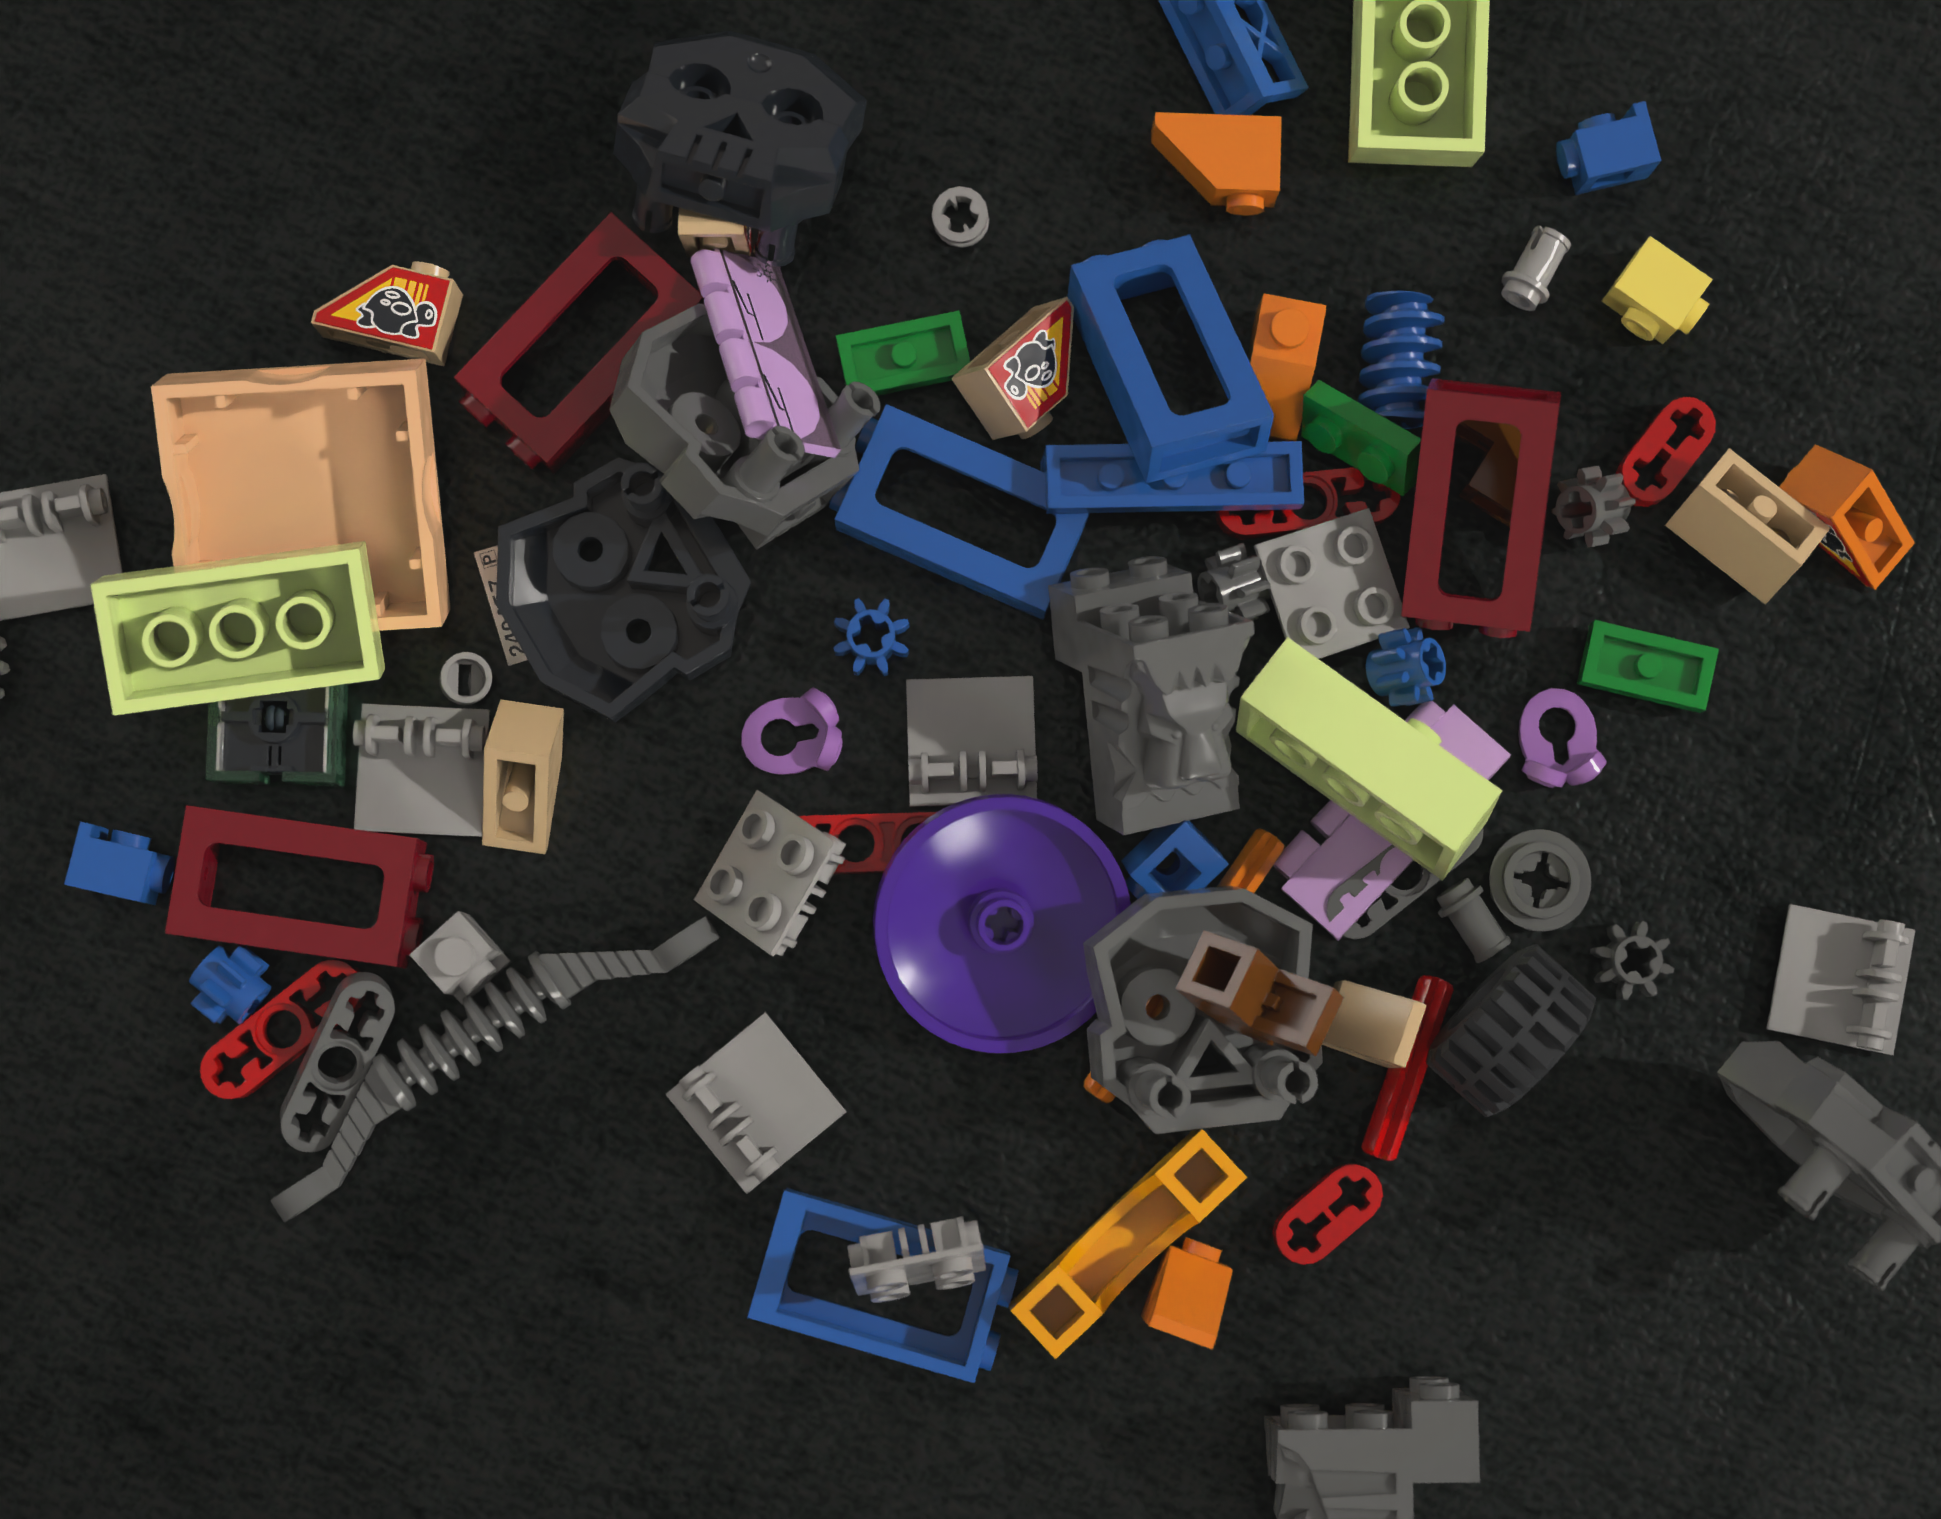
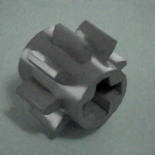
[1552,466,1636,547]
[1198,543,1271,621]
[1590,921,1674,1000]

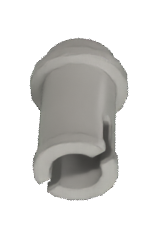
[1501,226,1571,311]

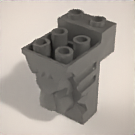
[1048,556,1254,835]
[1264,1376,1480,1519]

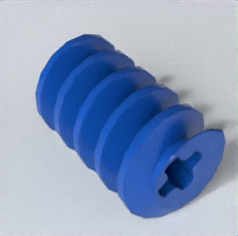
[1357,291,1445,429]

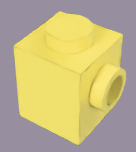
[1601,236,1713,344]

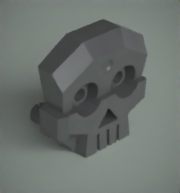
[609,304,881,550]
[1083,886,1323,1134]
[1717,1041,1941,1292]

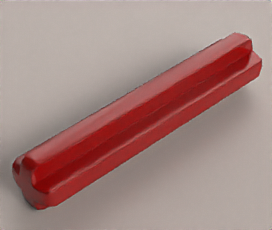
[1362,975,1454,1161]

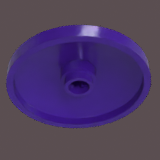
[873,794,1131,1053]

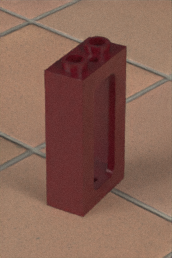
[454,212,705,474]
[1401,378,1561,638]
[165,805,434,969]

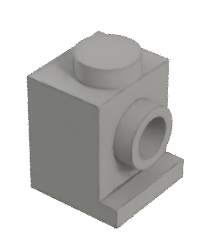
[409,911,511,1005]

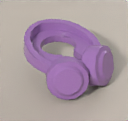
[742,687,843,775]
[1518,688,1607,788]

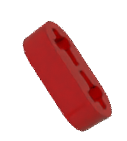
[1616,397,1716,507]
[1273,1163,1383,1265]

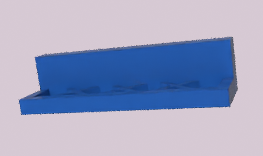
[1158,0,1309,115]
[1040,441,1304,514]

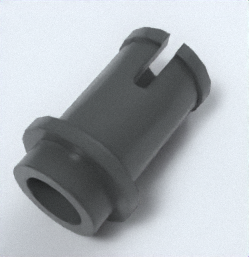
[1436,878,1511,963]

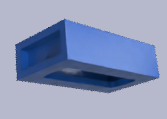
[1067,235,1274,484]
[829,404,1091,620]
[747,1188,1019,1383]

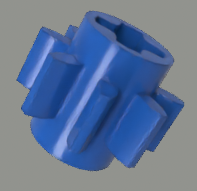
[833,598,909,677]
[1366,627,1446,707]
[189,945,271,1024]

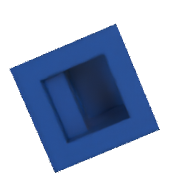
[1556,101,1661,195]
[1121,820,1229,899]
[64,822,175,905]

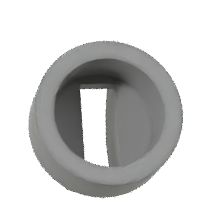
[439,652,492,705]

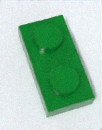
[836,310,970,396]
[1301,380,1421,496]
[1577,620,1719,713]

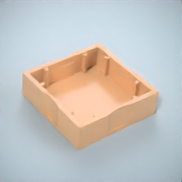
[151,359,451,631]

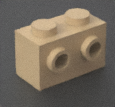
[1665,448,1830,604]

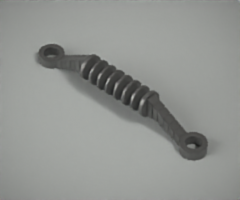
[270,916,720,1223]

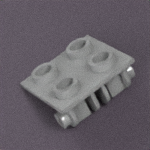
[0,474,123,621]
[1254,508,1410,659]
[906,676,1038,807]
[353,704,490,837]
[694,790,846,956]
[1766,904,1915,1055]
[666,1012,846,1194]
[847,1216,986,1302]

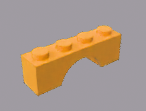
[1009,1129,1247,1359]

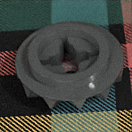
[1488,829,1591,931]

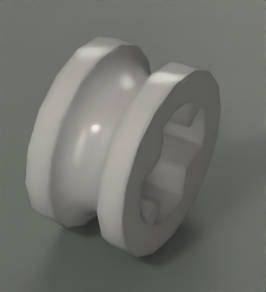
[932,186,989,248]

